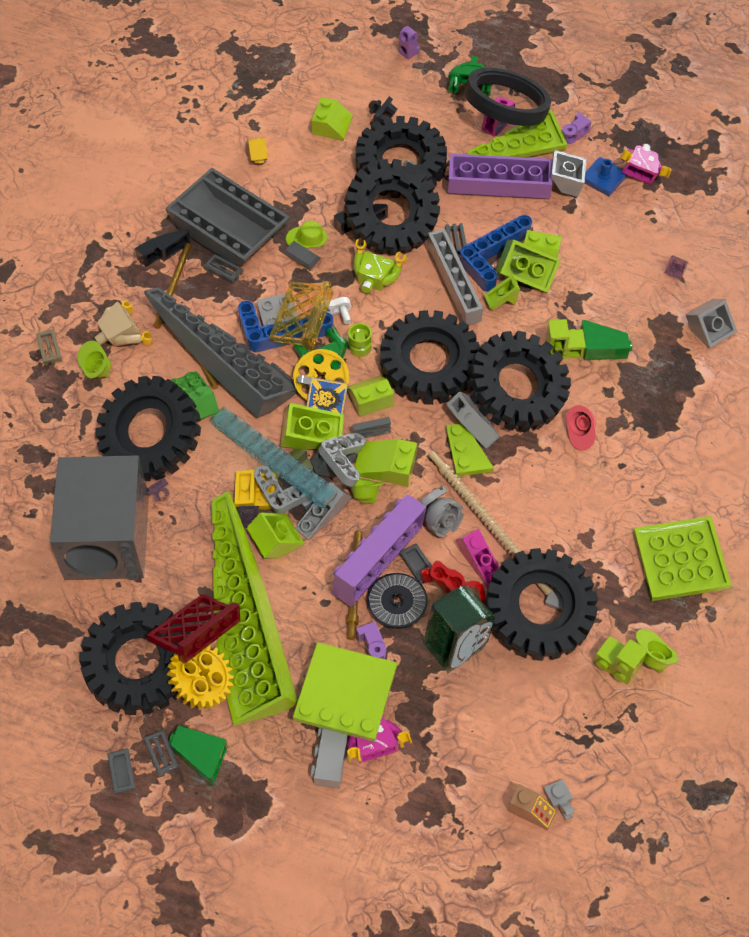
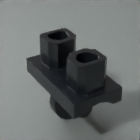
[368,96,397,126]

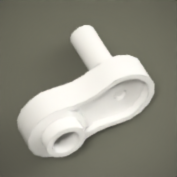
[315,297,352,324]

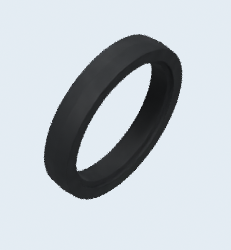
[464,68,551,126]

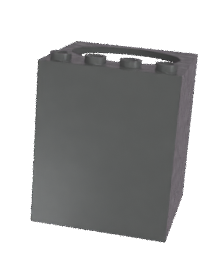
[50,456,149,580]

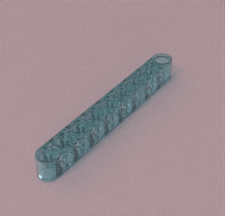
[209,406,337,508]

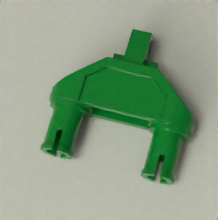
[448,56,494,97]
[293,326,348,371]

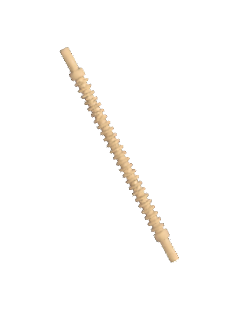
[429,451,553,596]

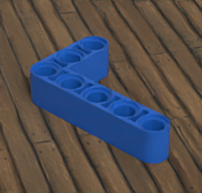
[460,215,532,292]
[238,301,334,352]

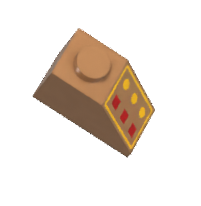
[508,784,557,831]

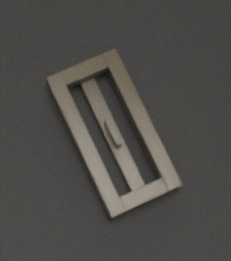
[36,329,62,366]

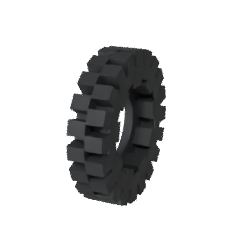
[356,116,447,199]
[343,159,440,255]
[380,310,480,405]
[467,331,571,432]
[95,376,201,481]
[485,548,598,661]
[79,602,193,715]

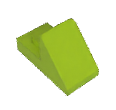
[484,275,520,311]

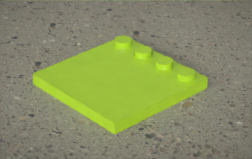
[634,516,732,601]
[293,642,397,742]

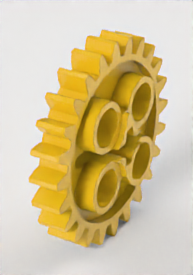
[167,645,234,710]

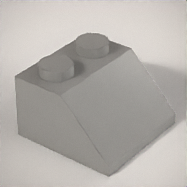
[551,150,587,197]
[685,299,737,348]

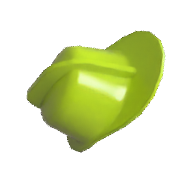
[286,221,327,248]
[77,341,111,379]
[340,478,384,503]
[636,629,678,673]

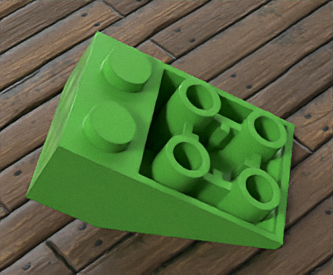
[171,371,220,419]

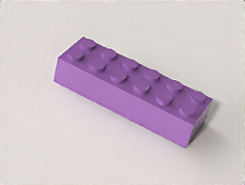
[448,154,552,199]
[332,494,426,607]

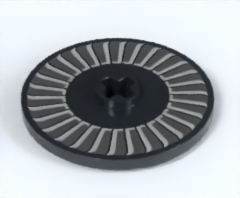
[367,573,428,629]

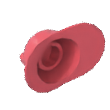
[566,405,597,450]

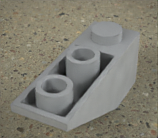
[447,391,500,449]
[295,482,352,540]

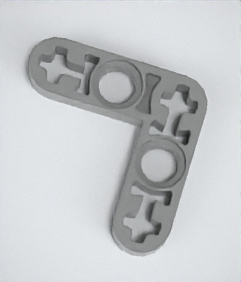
[318,433,366,487]
[254,466,324,514]

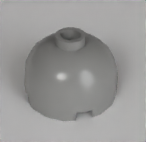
[425,498,464,538]

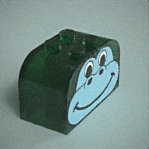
[423,585,495,674]

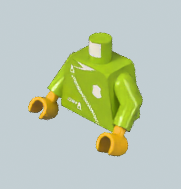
[353,239,408,293]

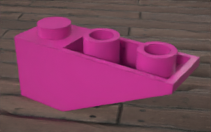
[455,529,500,588]

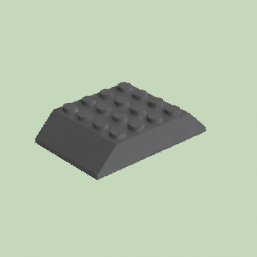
[165,168,290,264]

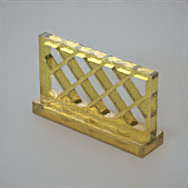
[269,281,333,350]

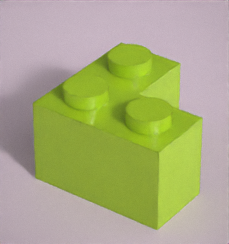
[545,319,586,359]
[594,636,648,685]

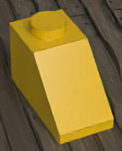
[247,137,268,163]

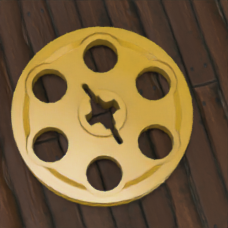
[293,349,350,401]

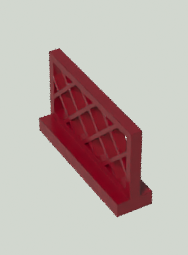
[147,594,241,664]

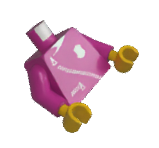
[620,144,672,185]
[346,717,412,763]

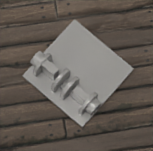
[257,292,299,326]

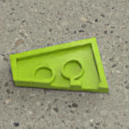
[446,423,494,477]

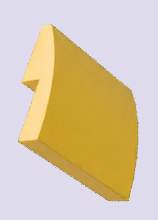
[234,470,277,509]

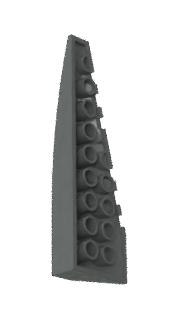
[144,288,298,417]

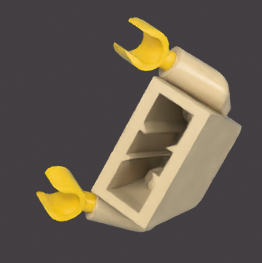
[95,301,153,346]

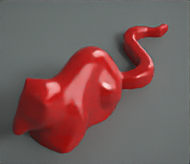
[420,561,487,613]

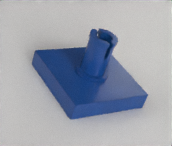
[585,157,627,197]

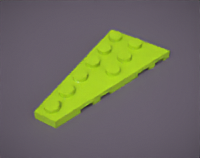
[466,109,567,157]

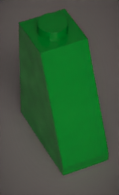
[580,320,633,360]
[169,725,228,786]

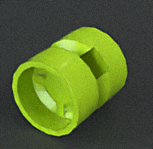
[348,323,372,357]

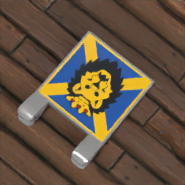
[297,375,348,414]

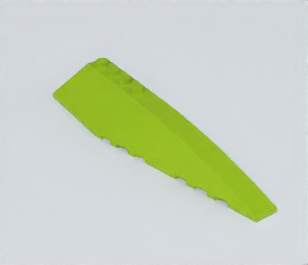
[212,491,298,726]

